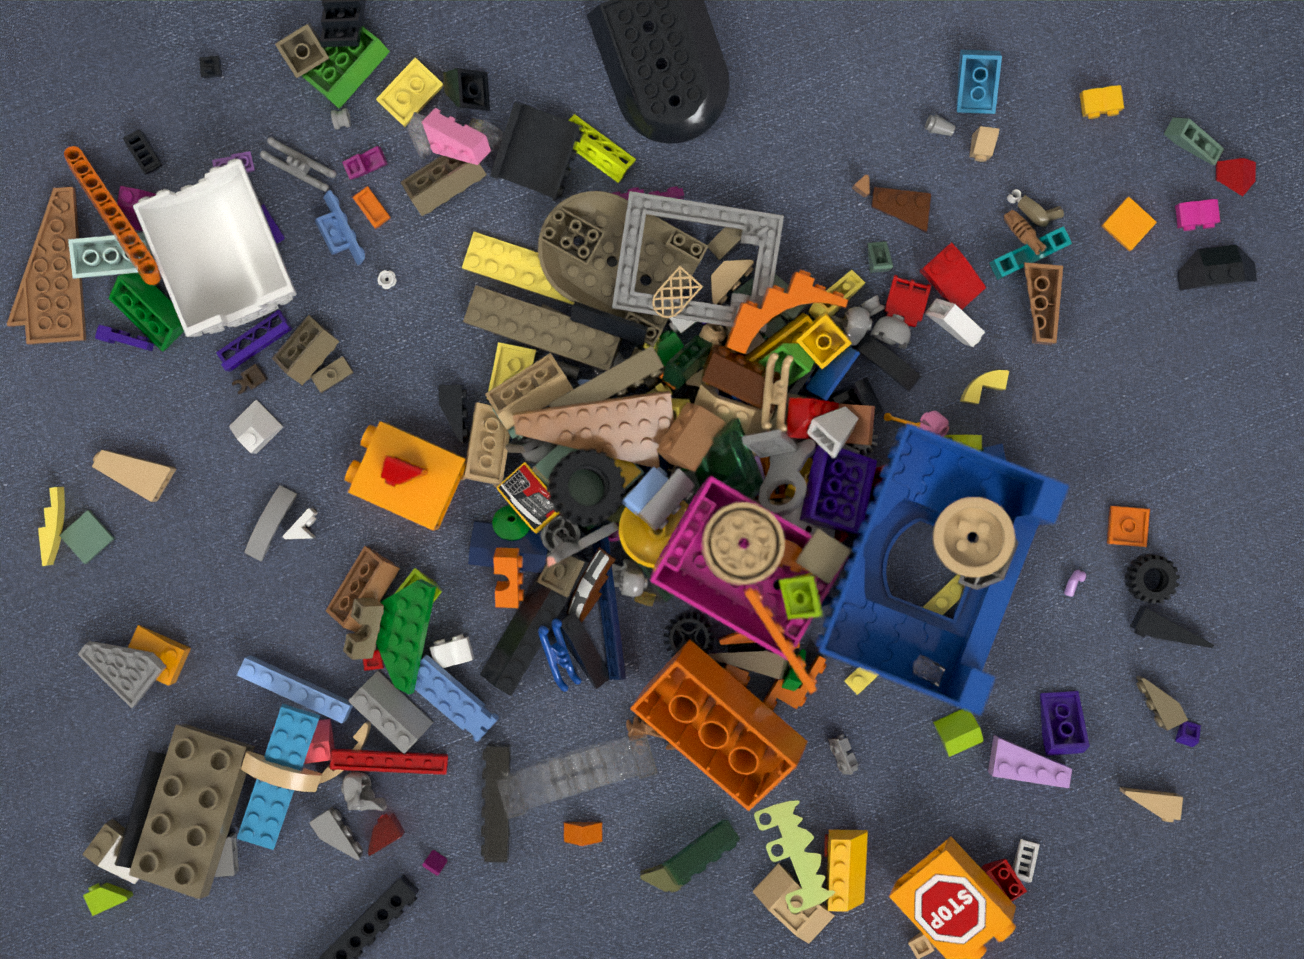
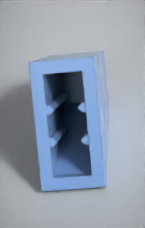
[622,467,669,516]

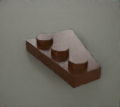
[871,187,931,233]

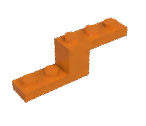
[763,654,827,711]

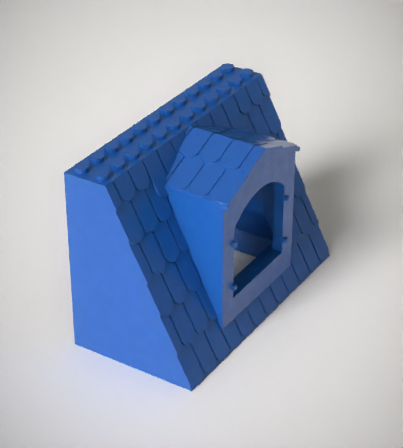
[815,423,1069,715]

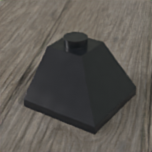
[443,68,490,111]

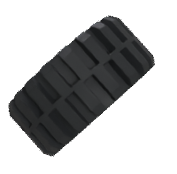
[547,448,626,526]

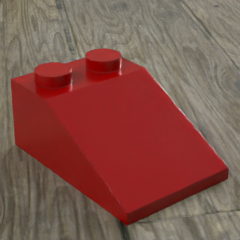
[919,242,987,310]

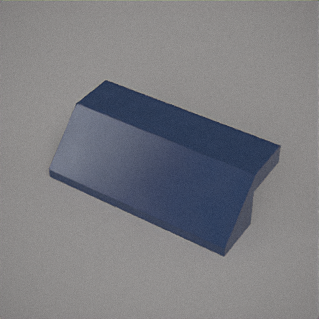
[468,521,548,573]

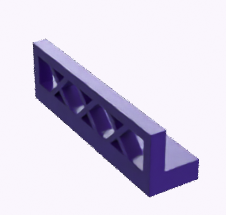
[216,310,293,372]

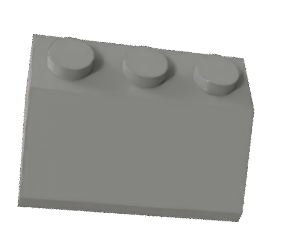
[637,468,695,531]

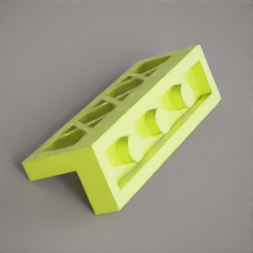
[568,114,636,183]

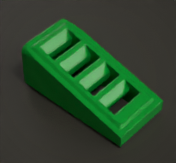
[782,649,806,692]

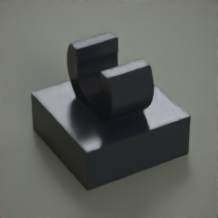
[199,56,222,78]

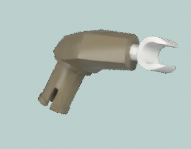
[1007,189,1064,227]

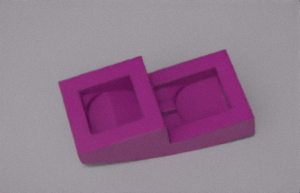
[342,146,388,180]

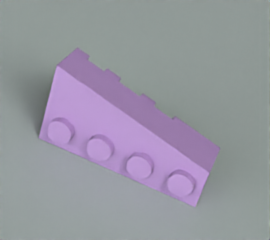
[988,735,1072,788]

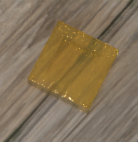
[634,591,656,607]

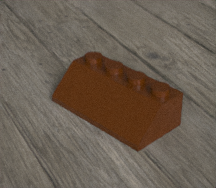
[702,344,781,414]

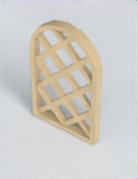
[652,266,703,318]

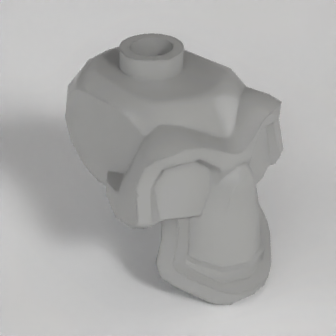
[831,307,872,345]
[612,559,648,597]
[341,771,387,811]

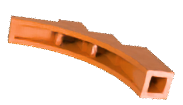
[725,270,848,354]

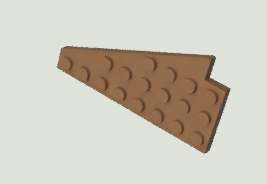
[7,187,86,345]

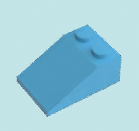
[956,50,1002,114]

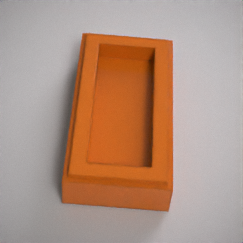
[352,186,391,229]

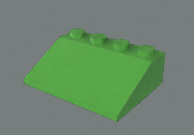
[301,26,390,109]

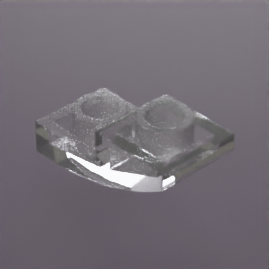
[913,654,945,687]

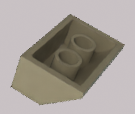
[272,315,340,386]

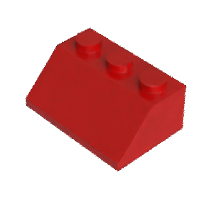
[786,398,839,440]

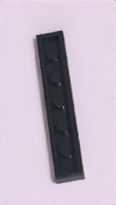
[115,750,166,868]

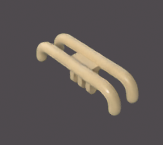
[761,353,793,432]

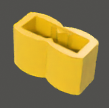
[1080,85,1124,119]

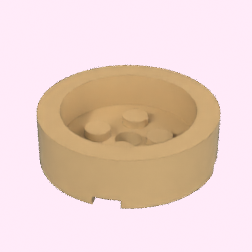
[932,497,1015,577]
[701,503,785,585]

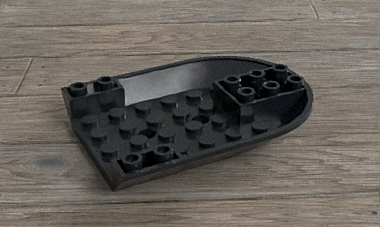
[587,0,729,144]

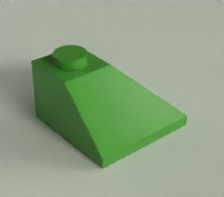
[758,343,815,386]

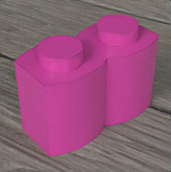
[1175,199,1220,231]

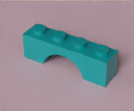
[989,226,1072,280]

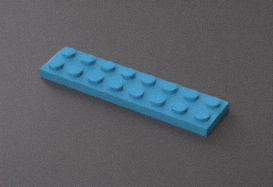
[237,703,320,850]

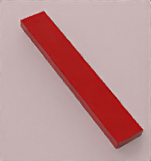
[330,749,448,775]

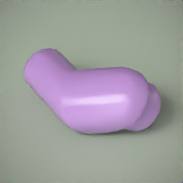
[1064,570,1086,597]

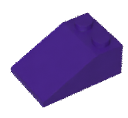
[1040,691,1090,756]

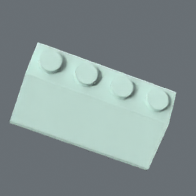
[68,233,154,279]

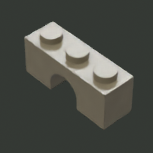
[343,598,384,660]

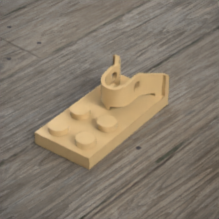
[460,402,510,487]

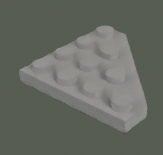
[78,641,167,708]

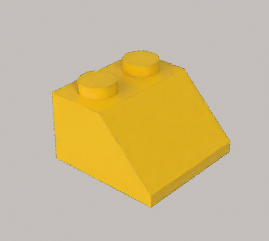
[796,311,852,369]

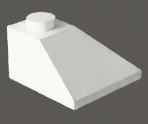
[229,400,283,454]

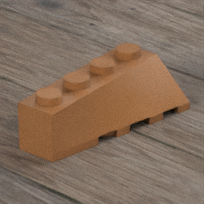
[1024,263,1063,345]

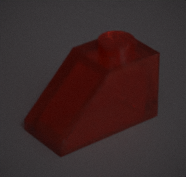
[368,813,405,856]

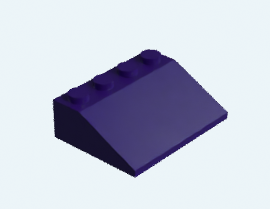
[799,445,877,535]

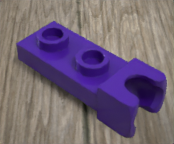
[95,324,154,351]

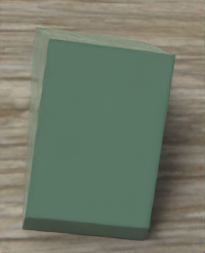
[867,241,893,273]

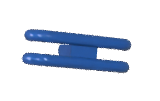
[538,619,581,692]

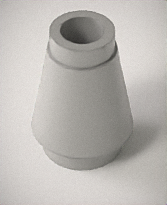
[925,114,955,136]

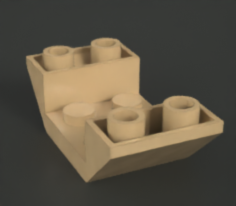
[753,863,835,944]

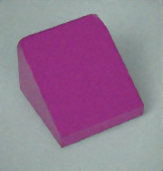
[422,850,448,876]

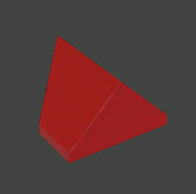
[1216,158,1256,196]

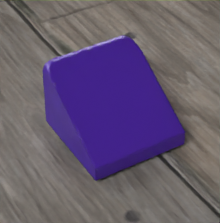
[1175,721,1201,747]

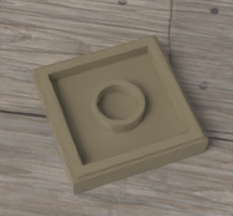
[795,528,851,584]
[537,556,585,597]

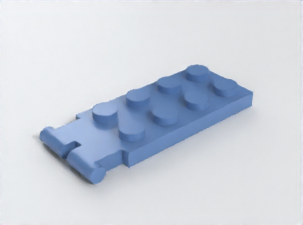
[415,655,499,742]

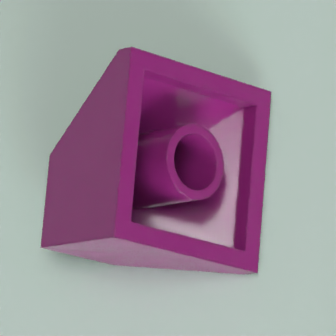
[117,186,156,232]

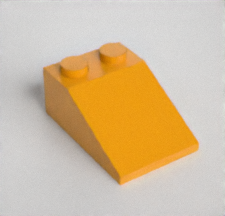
[128,625,191,686]

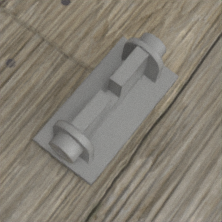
[828,734,859,775]

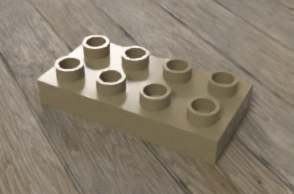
[129,724,255,899]

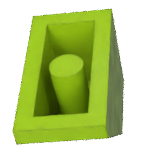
[83,883,133,916]

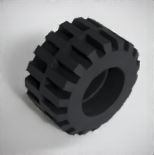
[1125,554,1180,604]

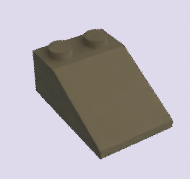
[82,819,139,884]

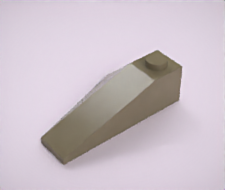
[707,651,789,679]

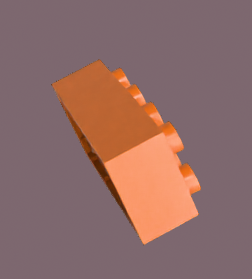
[630,639,808,811]

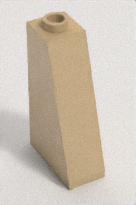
[92,450,176,502]

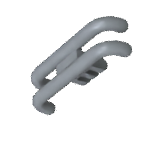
[260,137,336,192]

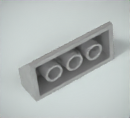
[349,670,434,754]

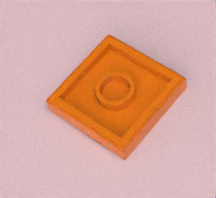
[1107,506,1150,547]

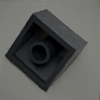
[828,377,883,416]

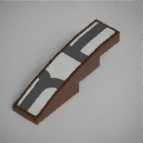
[567,547,616,623]

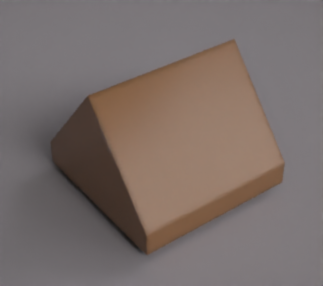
[852,175,870,197]

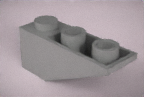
[309,806,363,860]

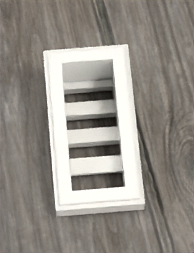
[1012,839,1040,882]

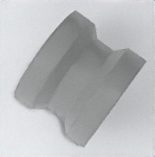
[331,108,351,130]
[861,295,885,317]

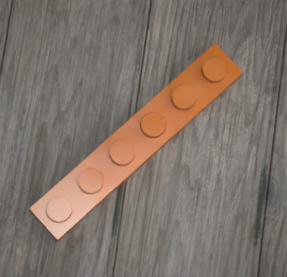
[743,586,817,694]

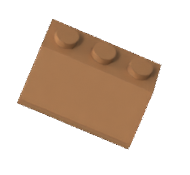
[656,402,726,471]

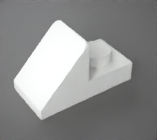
[282,508,318,539]

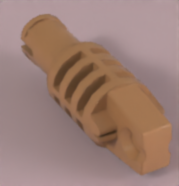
[1004,210,1046,255]

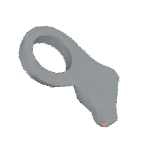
[759,439,816,516]
[546,522,619,567]

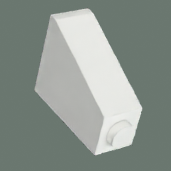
[925,298,985,347]
[807,406,859,458]

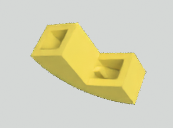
[960,370,1009,405]

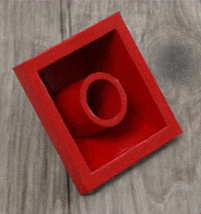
[380,455,429,487]

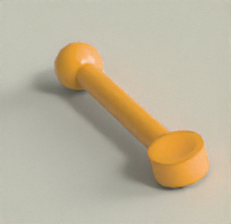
[884,413,921,428]

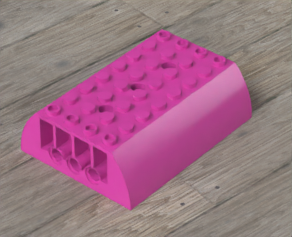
[650,477,848,660]

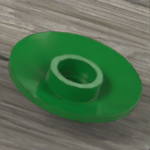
[492,505,530,541]

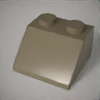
[275,23,329,78]

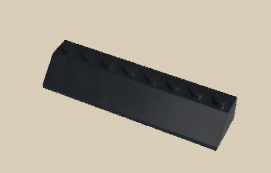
[480,553,590,696]

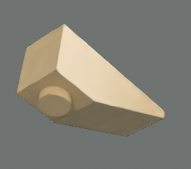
[1120,787,1183,822]

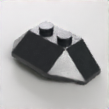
[1178,245,1257,291]

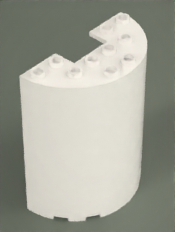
[133,159,296,337]

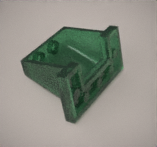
[694,418,763,500]

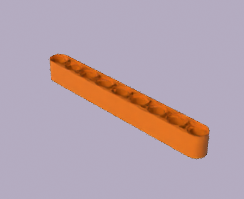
[64,146,161,285]

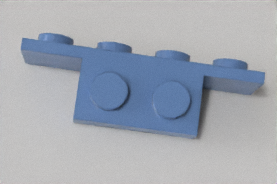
[315,190,365,266]

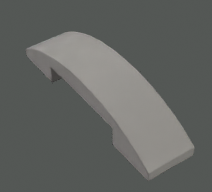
[244,485,297,562]

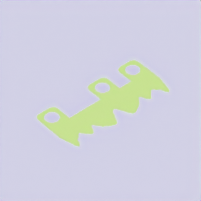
[754,801,835,913]

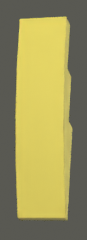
[38,487,65,566]

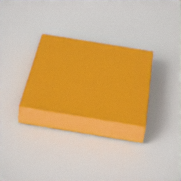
[1101,197,1157,251]

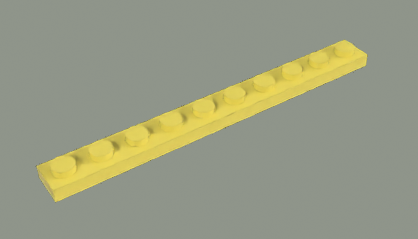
[844,574,965,695]

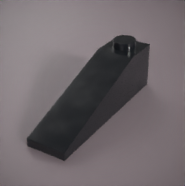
[1130,607,1214,648]
[560,612,609,689]

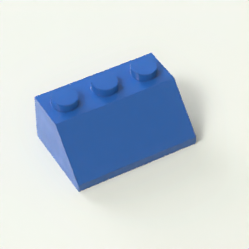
[804,346,860,401]

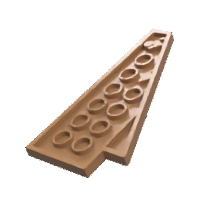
[513,391,674,468]

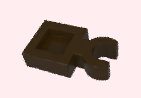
[232,363,268,394]

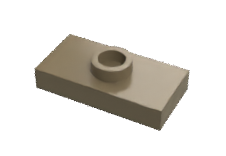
[311,356,354,393]

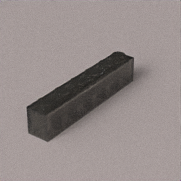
[481,743,511,863]

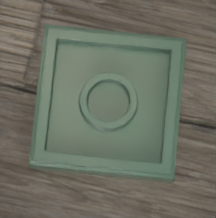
[59,510,115,564]

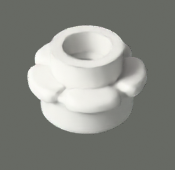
[377,270,397,289]

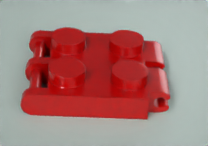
[884,274,931,327]

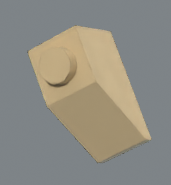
[970,126,999,162]

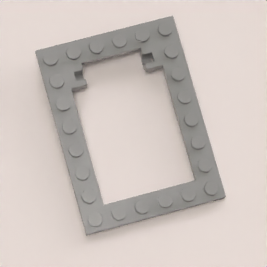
[612,191,784,332]

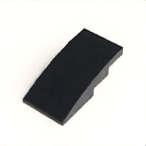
[319,0,365,47]

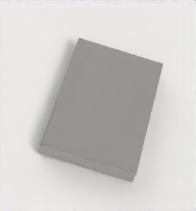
[742,429,797,458]

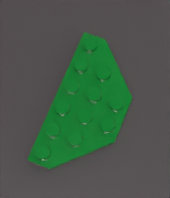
[376,579,437,694]

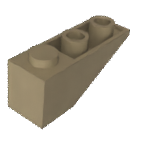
[1136,675,1188,731]

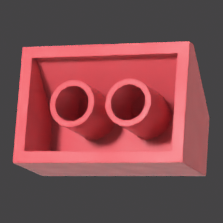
[273,718,335,764]

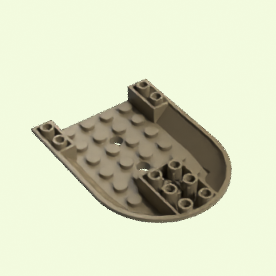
[538,191,709,347]

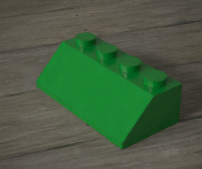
[108,273,184,352]

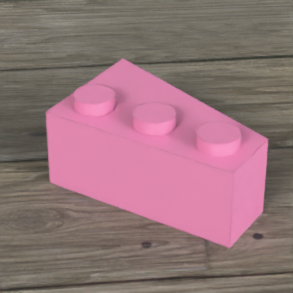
[422,108,491,165]

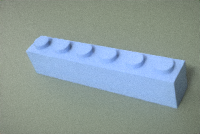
[237,655,353,723]

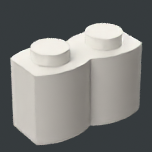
[430,634,474,668]

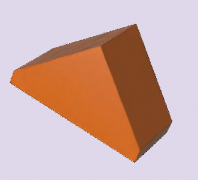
[564,822,602,846]

